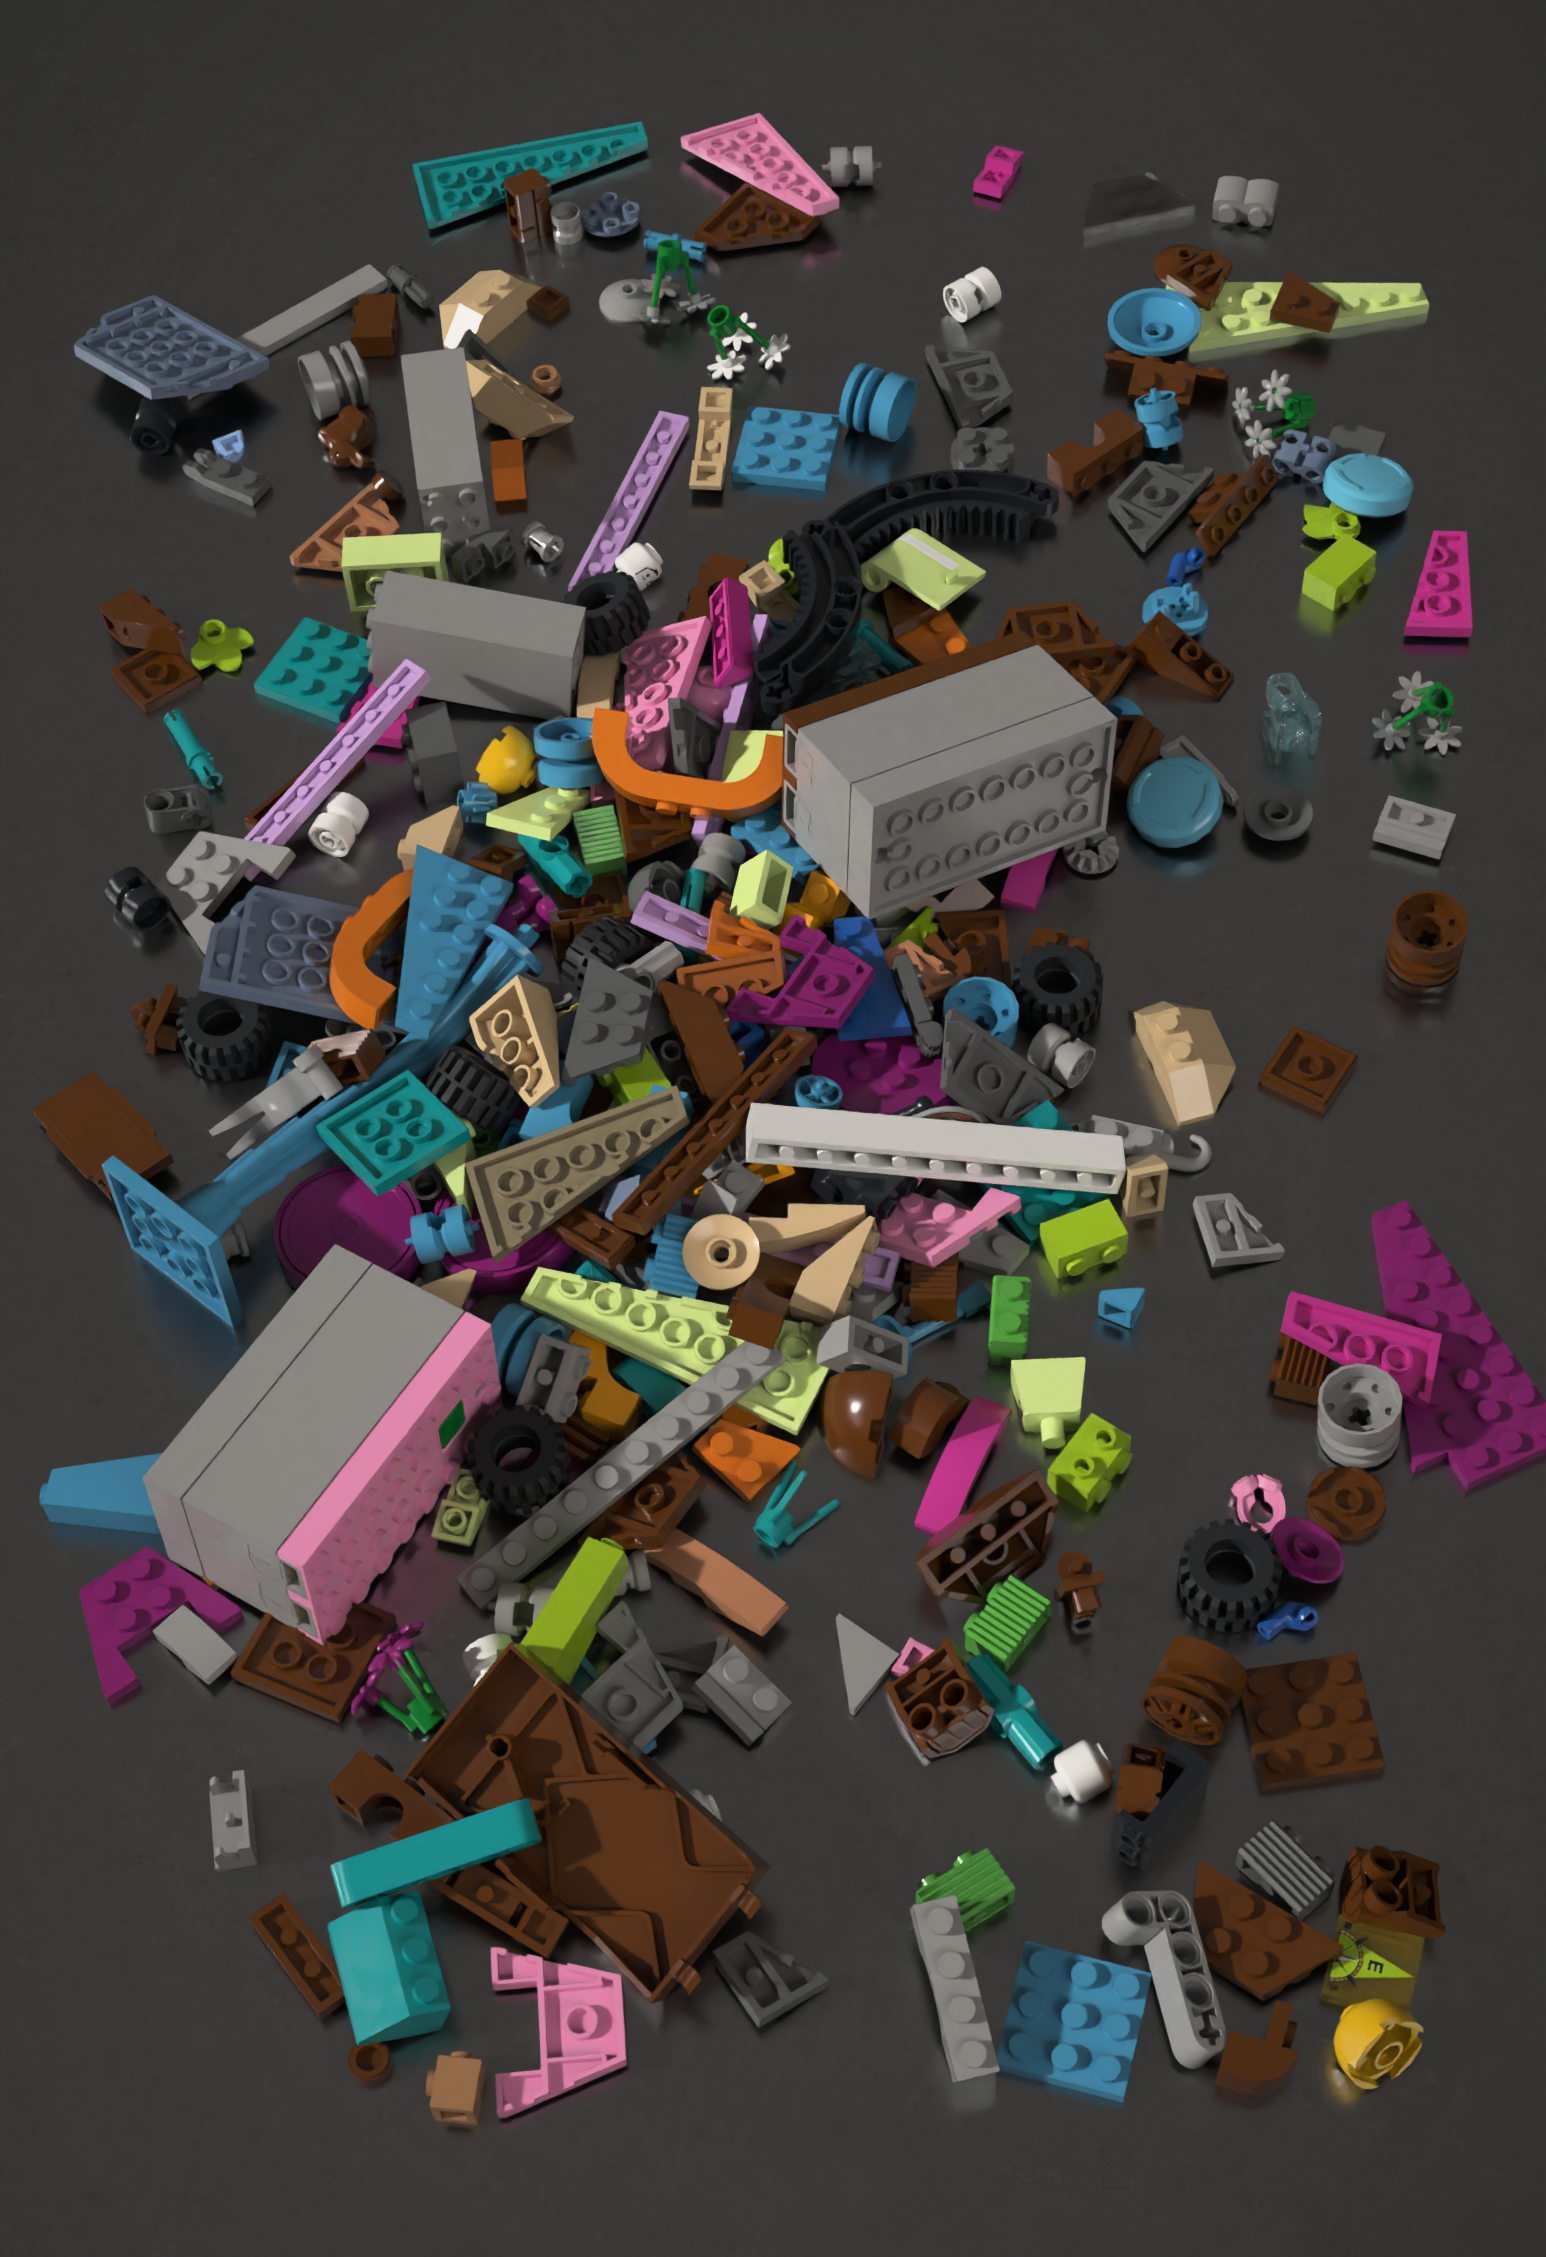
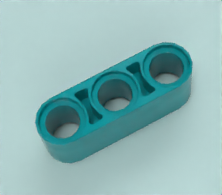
[610,1356,712,1448]

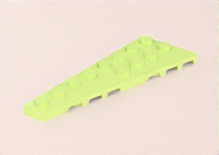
[1166,282,1429,353]
[520,1267,831,1436]

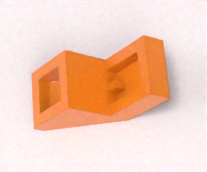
[490,439,527,503]

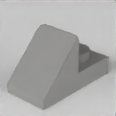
[690,1160,765,1221]

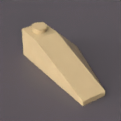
[469,974,560,1109]

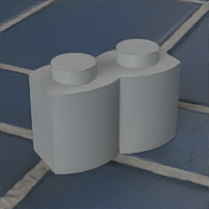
[1212,176,1279,227]

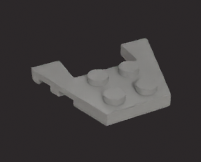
[157,831,296,955]
[580,1601,683,1750]

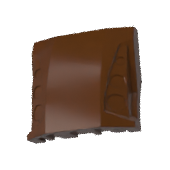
[884,1637,995,1758]
[1340,1845,1446,1938]

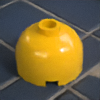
[473,725,537,795]
[1333,1998,1424,2089]

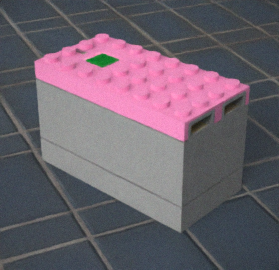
[142,1244,504,1646]

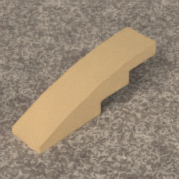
[714,1204,867,1258]

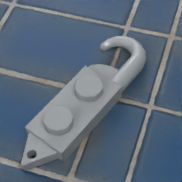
[1069,1115,1212,1172]

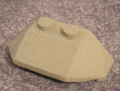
[439,270,544,349]
[466,360,574,440]
[1128,1001,1236,1126]

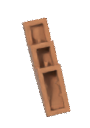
[637,1528,789,1636]

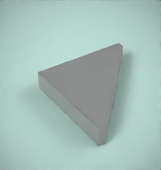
[836,1613,899,1716]

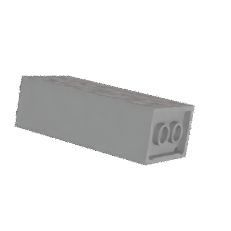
[401,347,491,557]
[366,571,586,720]

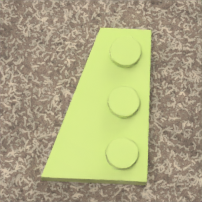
[486,787,590,841]

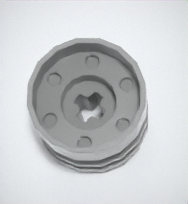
[298,340,371,420]
[1317,1363,1403,1469]

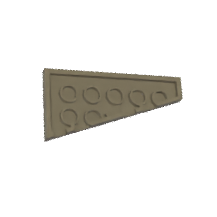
[465,1085,690,1264]

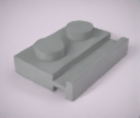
[1372,795,1456,860]
[691,1645,792,1746]

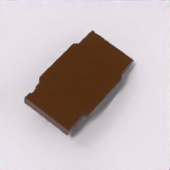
[32,1071,174,1203]

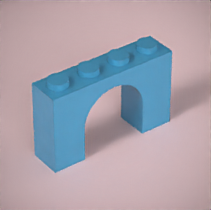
[519,1059,695,1178]

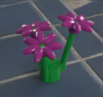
[351,1622,449,1734]

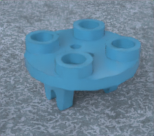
[1142,582,1208,637]

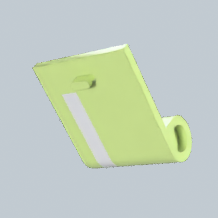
[860,528,986,611]

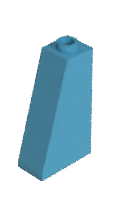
[39,1453,162,1534]

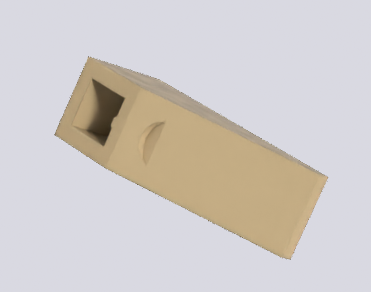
[789,1216,880,1327]

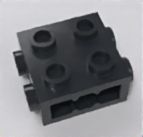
[810,1168,919,1223]

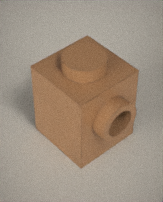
[426,2051,486,2125]

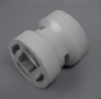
[550,202,583,245]
[614,1550,651,1597]

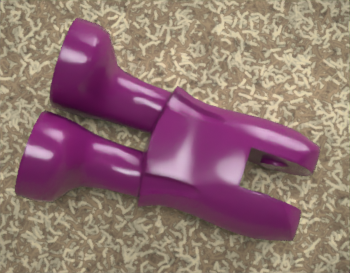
[473,874,559,964]

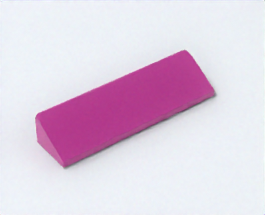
[709,577,754,689]

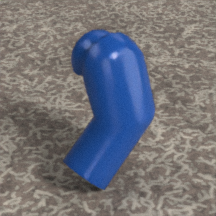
[1166,547,1206,587]
[1256,1601,1319,1640]

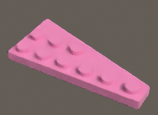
[681,113,839,217]
[623,616,712,771]

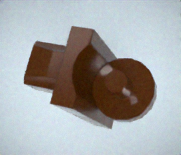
[130,983,187,1055]
[1054,1551,1105,1621]

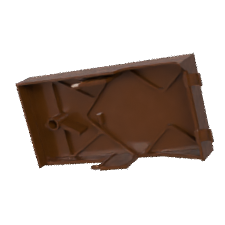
[404,1643,771,2003]

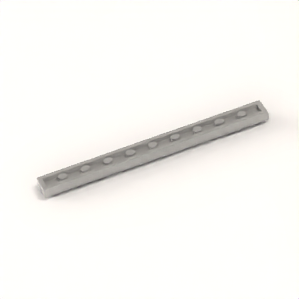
[456,1341,786,1612]

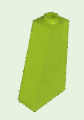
[520,1537,630,1686]

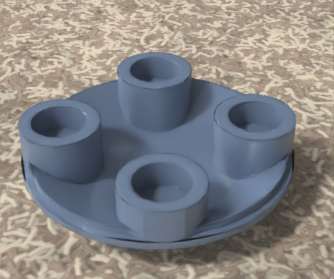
[581,192,641,237]

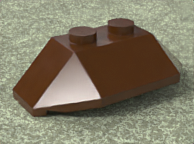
[656,980,746,1110]
[913,1469,1059,1605]

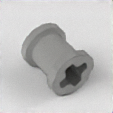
[521,521,564,563]

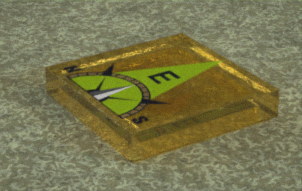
[1320,1914,1425,2013]

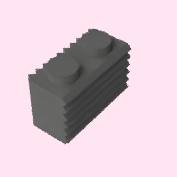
[1235,1820,1336,1921]

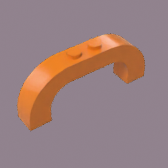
[591,707,783,820]
[329,868,414,1031]

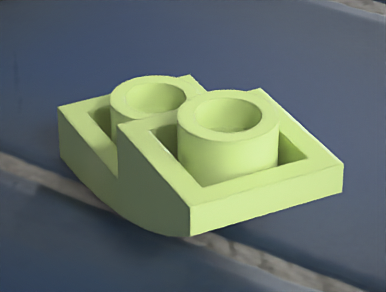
[431,1468,490,1547]

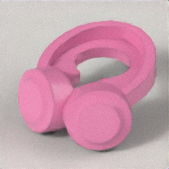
[1231,1474,1286,1536]

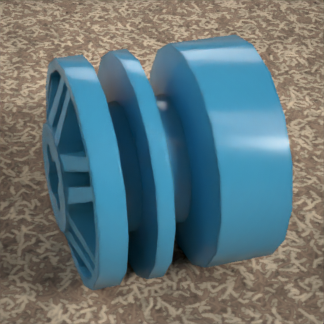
[839,362,916,442]
[941,976,1019,1051]

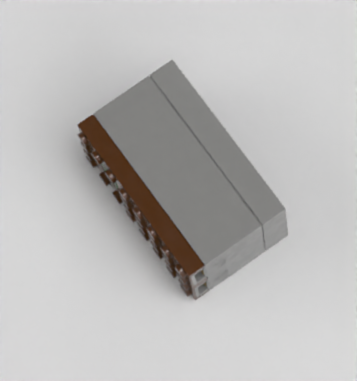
[781,630,1117,920]

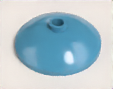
[1108,288,1201,357]

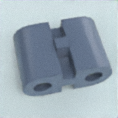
[1272,429,1337,484]

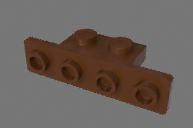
[1104,350,1230,408]
[1187,454,1278,556]

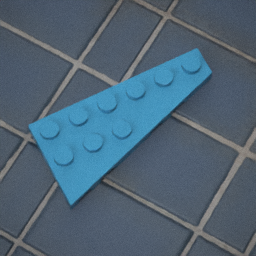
[395,844,514,1040]

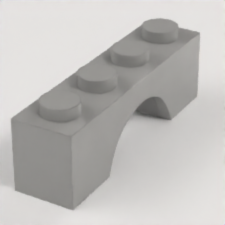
[910,1895,1000,2083]

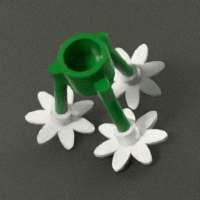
[707,305,790,380]

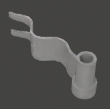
[209,1044,343,1160]

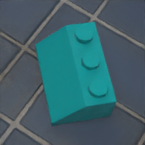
[327,1890,451,2046]

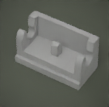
[209,1770,258,1872]

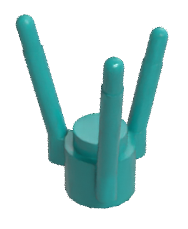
[753,1460,840,1548]

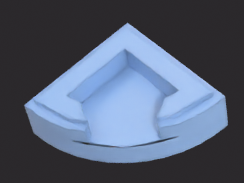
[212,430,245,463]

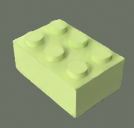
[342,533,449,612]

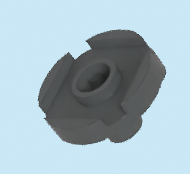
[951,427,1014,472]

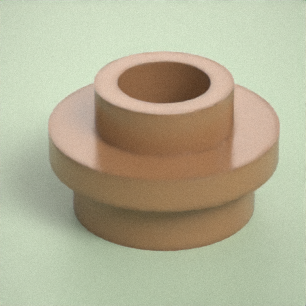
[530,365,561,394]

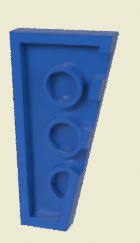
[834,916,912,1041]

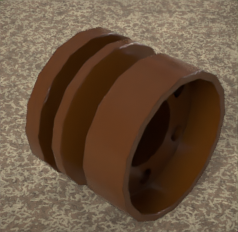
[1386,890,1469,986]
[1140,1636,1249,1745]

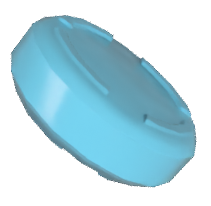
[1323,453,1414,519]
[1126,756,1223,848]

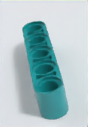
[330,1798,542,1909]

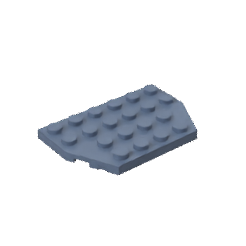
[74,295,270,400]
[199,885,410,1035]

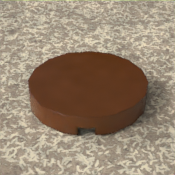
[1306,1466,1386,1542]

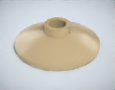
[682,1214,760,1290]

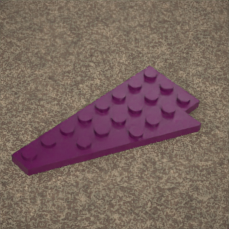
[1371,1200,1546,1490]

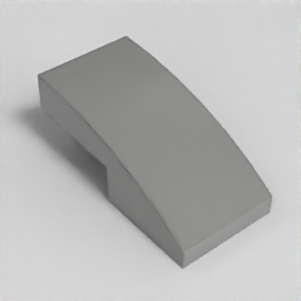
[152,1604,239,1685]

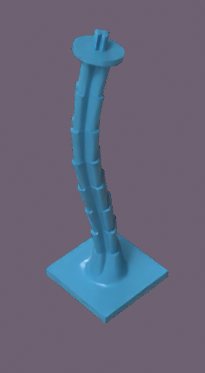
[102,923,544,1328]

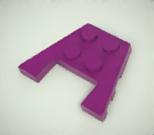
[726,915,875,1028]
[79,1546,244,1705]

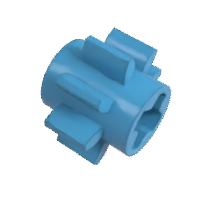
[457,782,497,823]

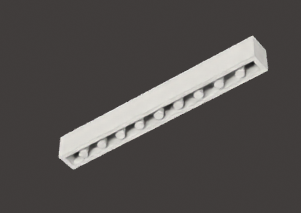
[745,1103,1126,1194]

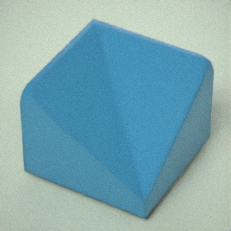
[1098,1288,1146,1329]

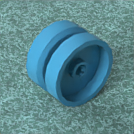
[534,717,607,789]
[491,1303,566,1397]

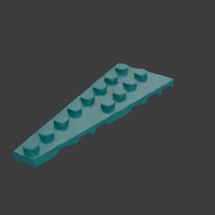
[412,121,648,229]

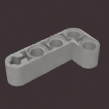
[1102,1891,1228,2069]

